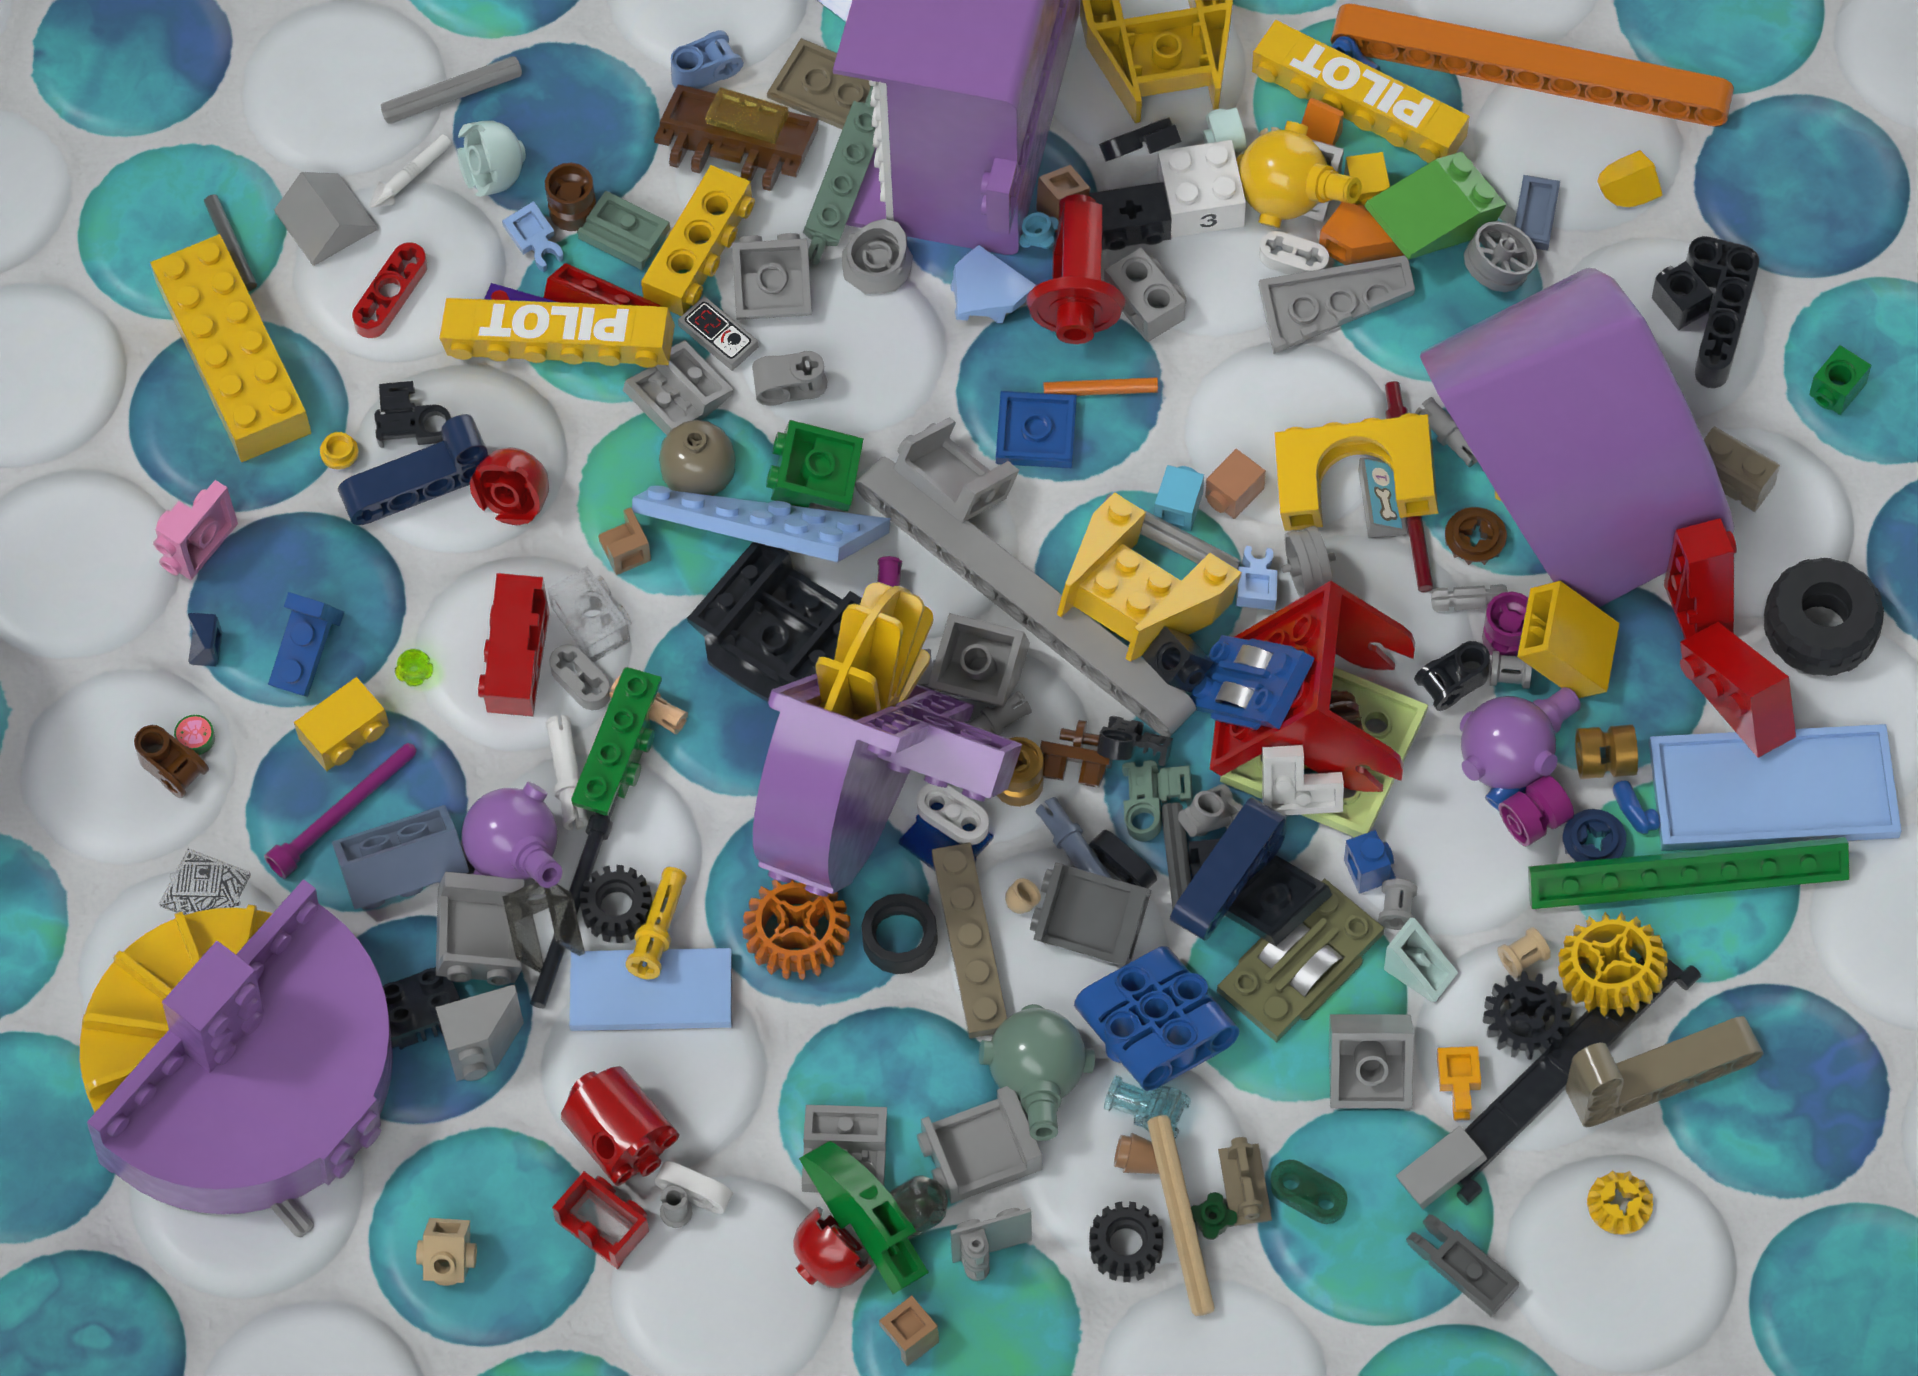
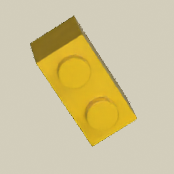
[294,677,389,772]

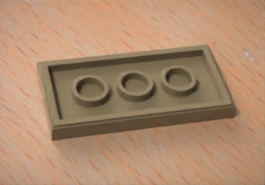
[767,38,870,129]

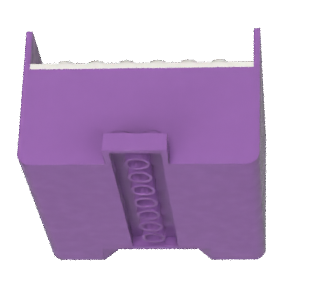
[833,0,1080,255]

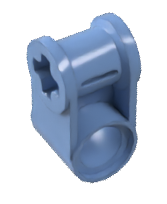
[671,30,744,89]

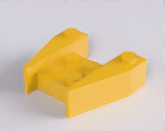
[1080,0,1233,123]
[1057,492,1242,661]

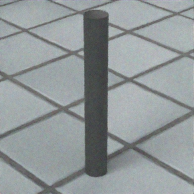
[204,194,257,291]

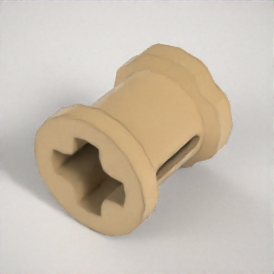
[1497,927,1551,978]

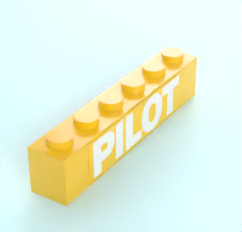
[1252,20,1470,163]
[439,298,675,368]

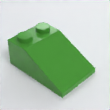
[1364,152,1507,260]

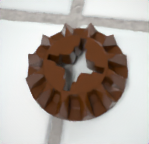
[1445,507,1507,565]

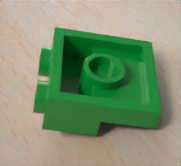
[766,420,864,512]

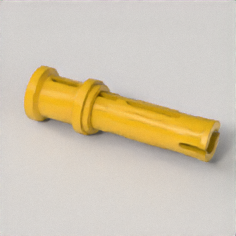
[626,867,687,979]

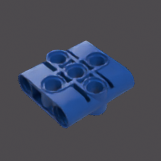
[1074,946,1240,1091]

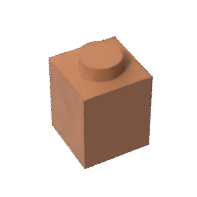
[1205,448,1266,519]

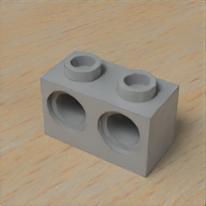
[1104,247,1187,342]

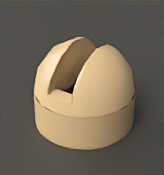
[1005,878,1041,914]

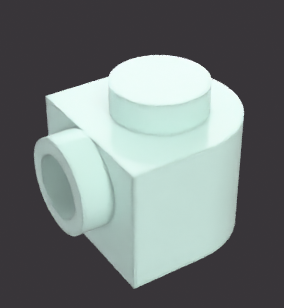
[1203,108,1247,153]

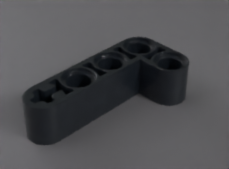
[1686,236,1759,388]

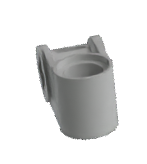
[752,351,827,406]

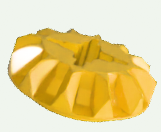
[1587,1170,1653,1235]

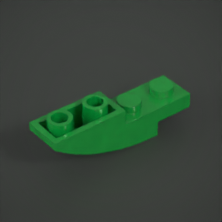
[799,1141,929,1294]

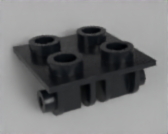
[382,967,460,1050]

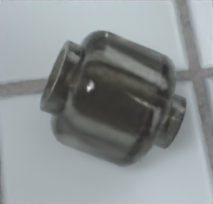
[890,1175,948,1236]

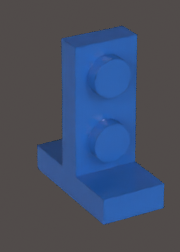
[268,592,344,697]

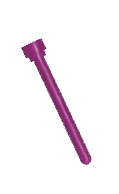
[264,743,416,879]

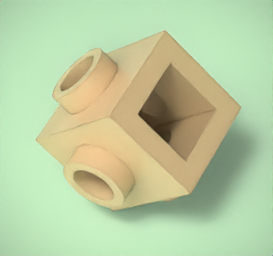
[416,1218,477,1286]

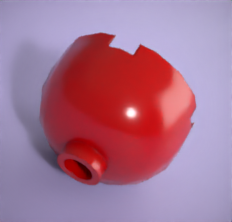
[469,447,549,525]
[793,1207,874,1289]

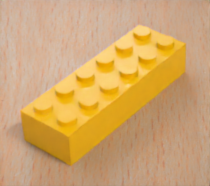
[150,234,312,463]

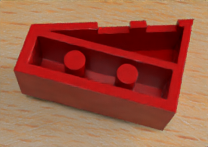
[1664,518,1737,639]
[478,573,550,717]
[1680,622,1796,758]

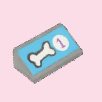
[1358,458,1407,538]

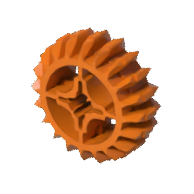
[742,879,851,981]

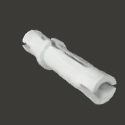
[545,715,588,830]

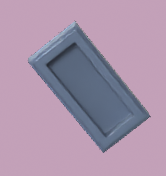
[1514,175,1560,251]

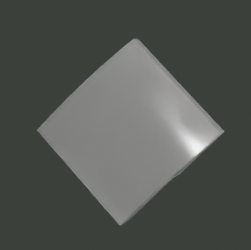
[623,340,734,435]
[801,1105,887,1192]

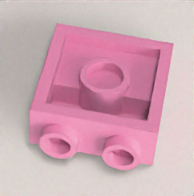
[153,480,238,580]

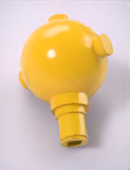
[1236,121,1362,228]

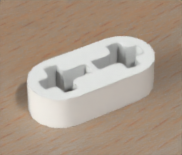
[1259,231,1329,275]
[654,1161,733,1214]

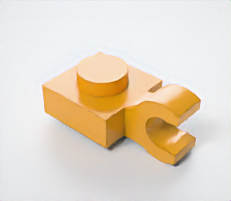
[1436,1046,1481,1121]

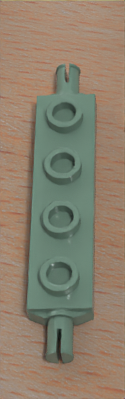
[803,86,876,264]

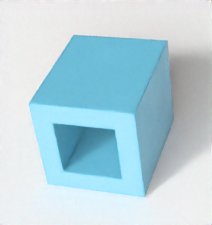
[1154,465,1204,532]

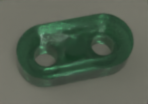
[1270,1160,1348,1224]

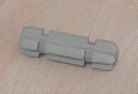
[1431,584,1508,612]

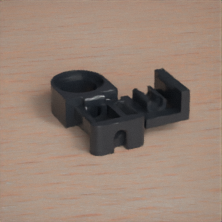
[1099,117,1182,162]
[374,381,451,448]
[1097,716,1173,766]

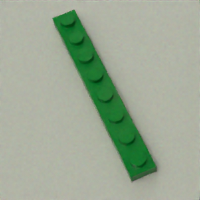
[1528,837,1849,909]

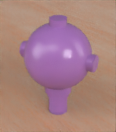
[1460,687,1580,789]
[462,782,562,888]

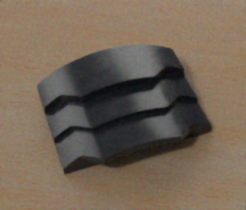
[687,542,862,701]

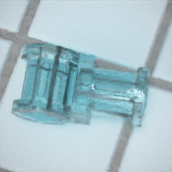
[1104,1075,1192,1139]

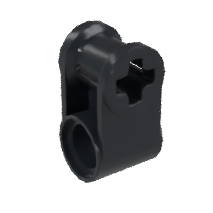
[1414,641,1490,711]

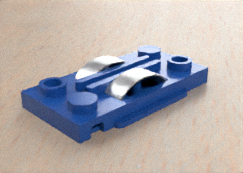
[1190,635,1315,730]

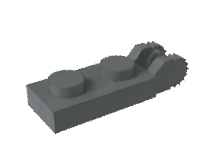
[1406,1214,1519,1317]

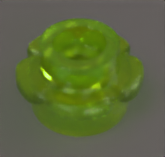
[395,649,433,686]

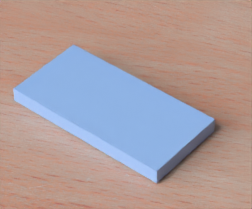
[569,948,732,1031]

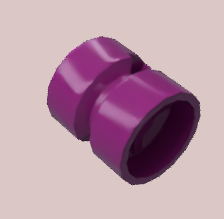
[1482,591,1528,657]
[1498,775,1574,847]

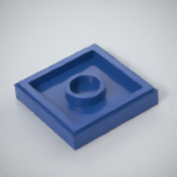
[996,391,1077,468]

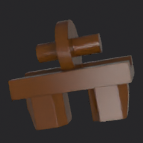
[1040,720,1113,788]

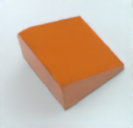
[1301,98,1344,146]

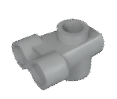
[1178,784,1243,837]

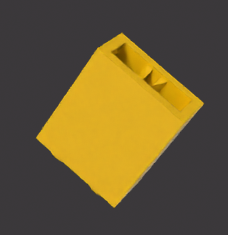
[1517,581,1620,698]

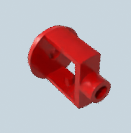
[1026,194,1125,344]

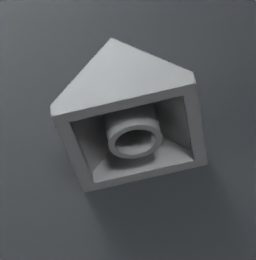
[274,172,377,266]

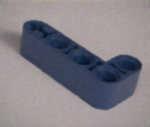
[338,414,488,525]
[1170,797,1287,941]

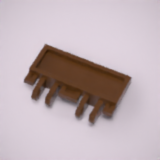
[654,84,819,191]

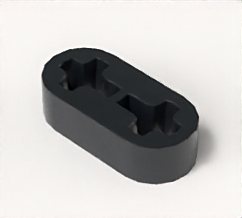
[1089,830,1157,889]

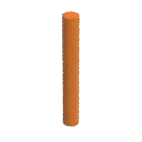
[1043,377,1158,396]

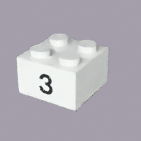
[1157,140,1246,238]

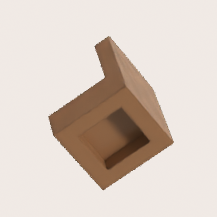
[1036,165,1090,232]
[598,507,651,575]
[879,1295,939,1366]

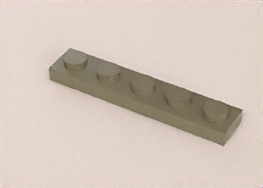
[932,842,1007,1039]

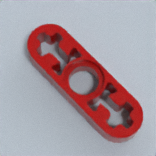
[352,242,427,338]

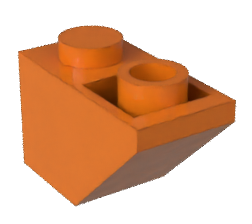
[1319,202,1404,265]

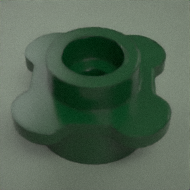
[1191,1192,1238,1240]

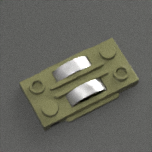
[1217,878,1384,1043]

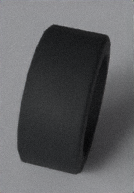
[861,893,938,974]

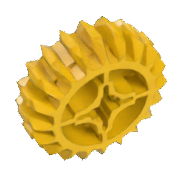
[1558,911,1668,1017]

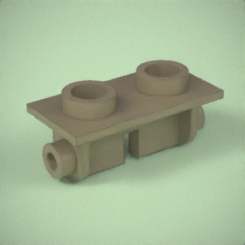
[1218,1137,1272,1226]

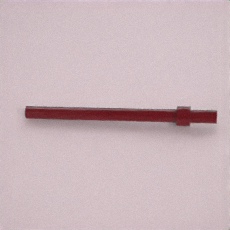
[1385,381,1433,592]

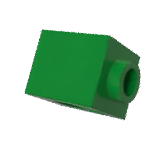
[1809,345,1872,415]

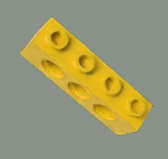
[641,165,755,316]

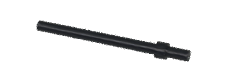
[530,793,619,1009]

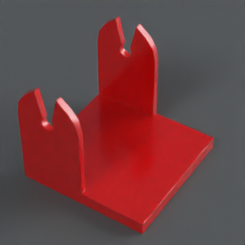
[1210,580,1415,792]

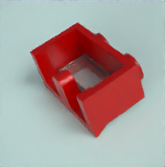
[552,1171,649,1269]

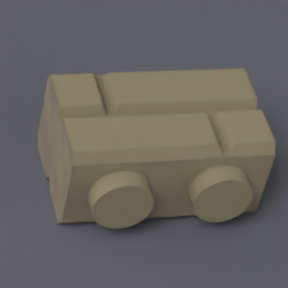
[1704,426,1780,512]

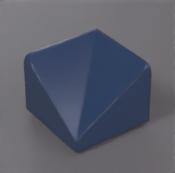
[188,613,222,666]

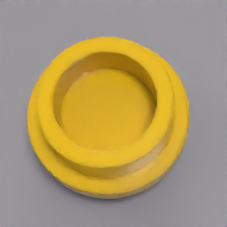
[320,432,359,469]

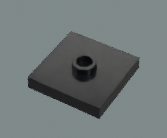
[1225,855,1332,946]

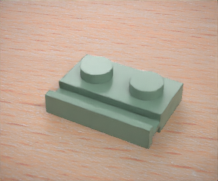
[577,191,670,270]

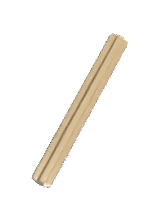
[1147,1115,1215,1316]

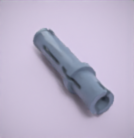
[1035,797,1113,879]

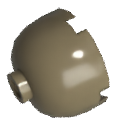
[659,420,736,496]

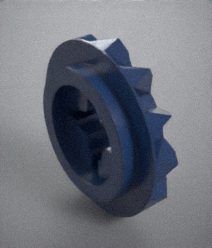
[1562,809,1626,862]

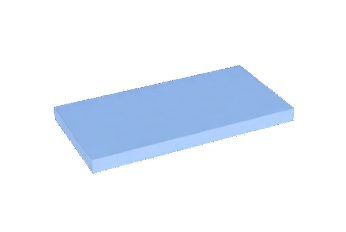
[1649,724,1902,851]

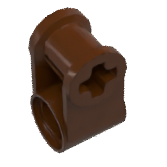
[134,725,209,798]

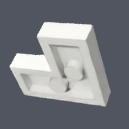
[1262,745,1344,815]

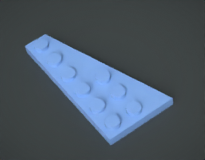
[632,486,891,562]

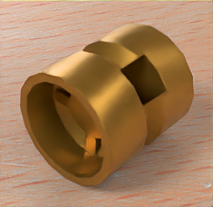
[1575,725,1638,779]
[996,737,1044,807]

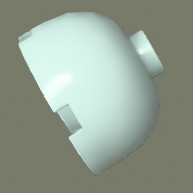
[457,121,526,197]

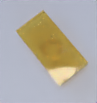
[705,87,789,144]

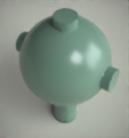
[979,1004,1095,1141]

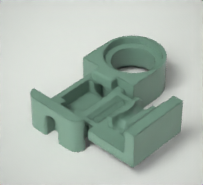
[1122,760,1193,841]

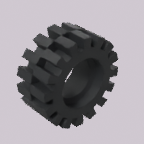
[579,865,653,943]
[1089,1201,1164,1282]

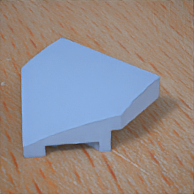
[950,245,1037,323]

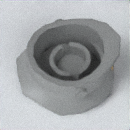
[842,219,913,294]

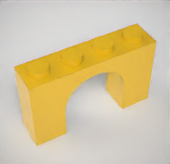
[1274,413,1438,531]

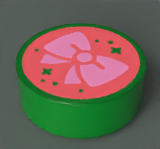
[174,715,215,755]

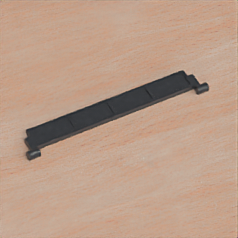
[1457,957,1701,1205]

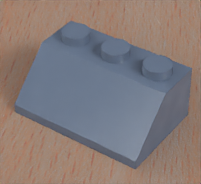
[332,805,469,910]

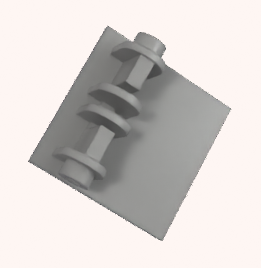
[950,1208,1032,1281]

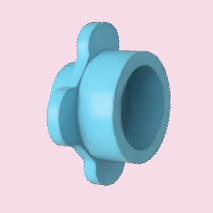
[1019,212,1059,249]

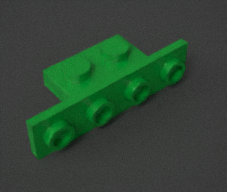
[571,667,662,816]

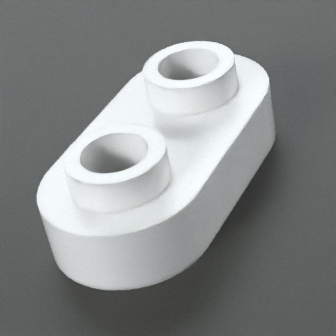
[917,783,989,845]

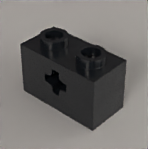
[1089,182,1172,251]

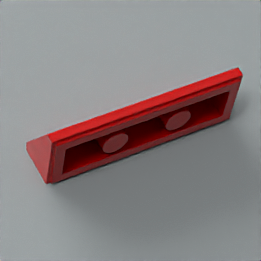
[543,263,662,307]

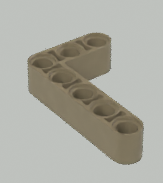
[1565,1016,1764,1128]

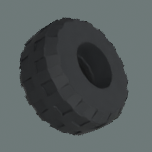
[1764,557,1884,676]

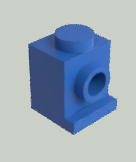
[1344,830,1396,894]

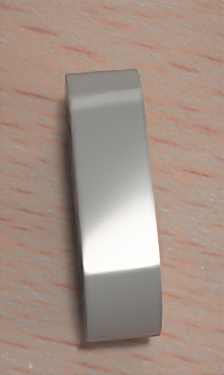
[549,645,611,710]

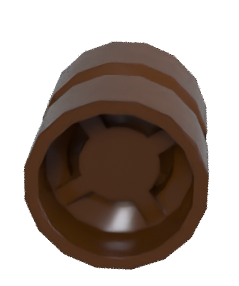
[545,163,596,231]

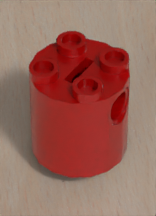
[561,1066,680,1186]

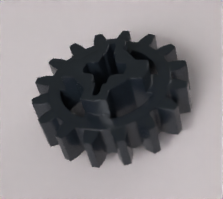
[1482,971,1572,1060]

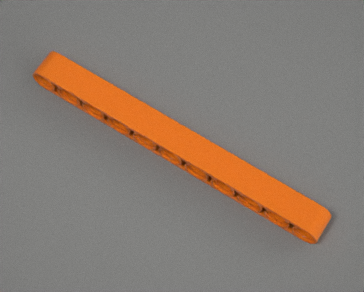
[1330,4,1734,126]

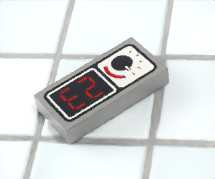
[678,296,759,371]

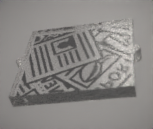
[159,848,251,915]

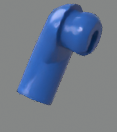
[1612,780,1660,834]

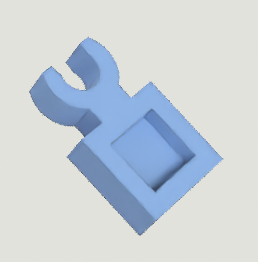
[502,201,563,272]
[1236,546,1277,610]

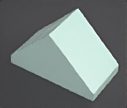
[1384,918,1458,1002]

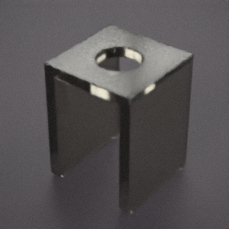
[502,882,585,973]

